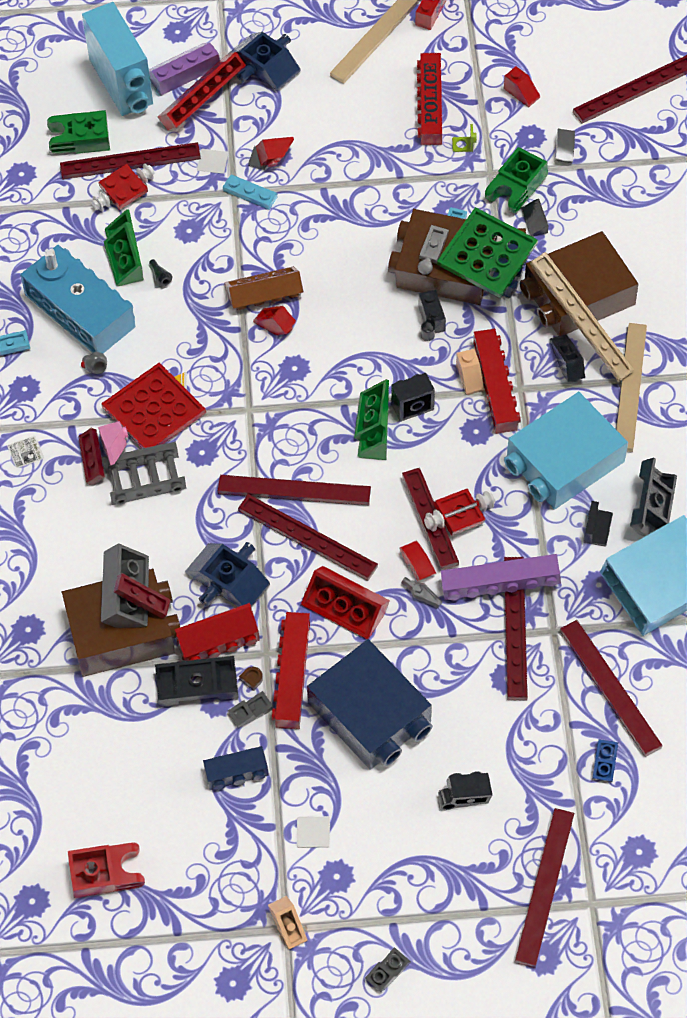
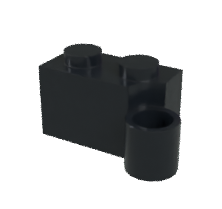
[418,290,446,341]
[438,771,493,810]

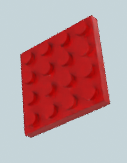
[101,362,207,449]

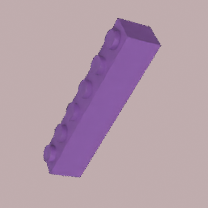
[440,554,561,600]

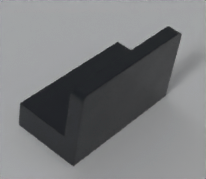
[584,501,613,547]

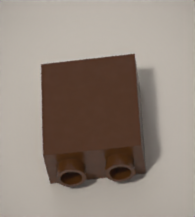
[388,208,498,305]
[519,231,639,336]
[61,568,180,677]

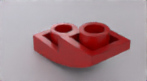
[399,540,436,582]

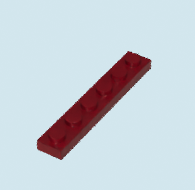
[402,467,459,570]

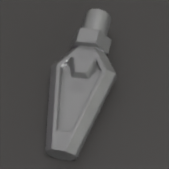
[401,577,442,608]

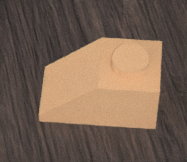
[456,349,484,395]
[268,896,308,949]

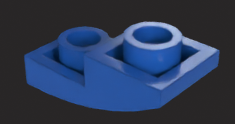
[592,739,619,782]

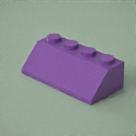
[149,42,220,96]

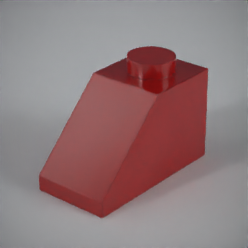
[503,66,541,107]
[256,137,294,167]
[253,305,296,335]

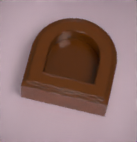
[239,666,263,691]

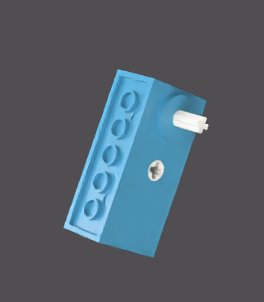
[20,244,136,354]

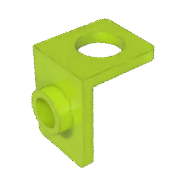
[452,124,477,152]

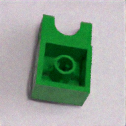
[47,110,110,154]
[485,147,548,213]

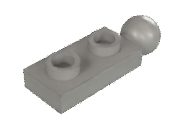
[418,225,449,275]

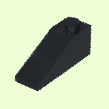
[549,334,585,382]

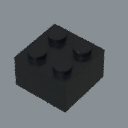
[391,372,435,422]

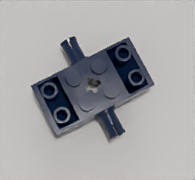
[228,31,301,91]
[185,542,270,607]

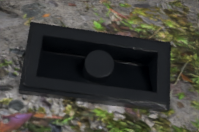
[521,198,549,237]

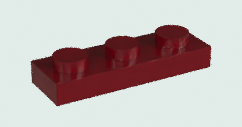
[78,427,105,486]
[114,573,170,619]

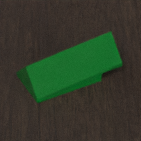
[103,209,144,286]
[354,379,389,460]

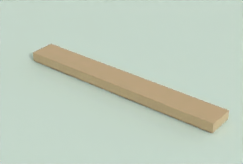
[330,0,421,84]
[530,252,634,382]
[616,323,647,452]

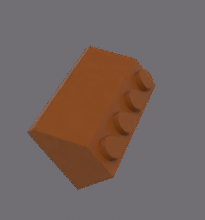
[224,266,304,310]

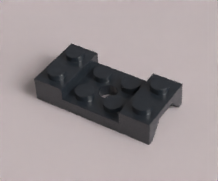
[630,457,677,537]
[155,656,239,707]

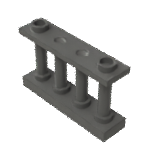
[102,441,187,505]

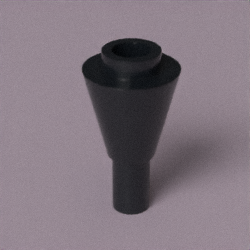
[149,259,173,287]

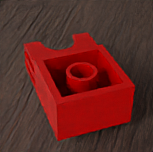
[67,842,145,898]

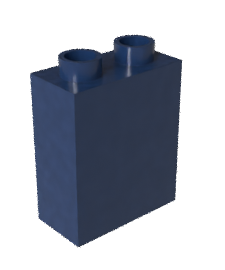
[307,639,433,770]

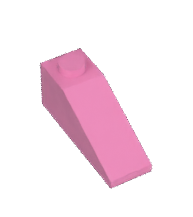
[98,421,128,465]

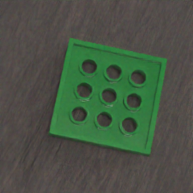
[437,207,538,298]

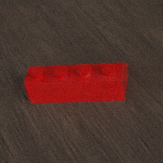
[301,566,390,639]
[175,603,260,661]

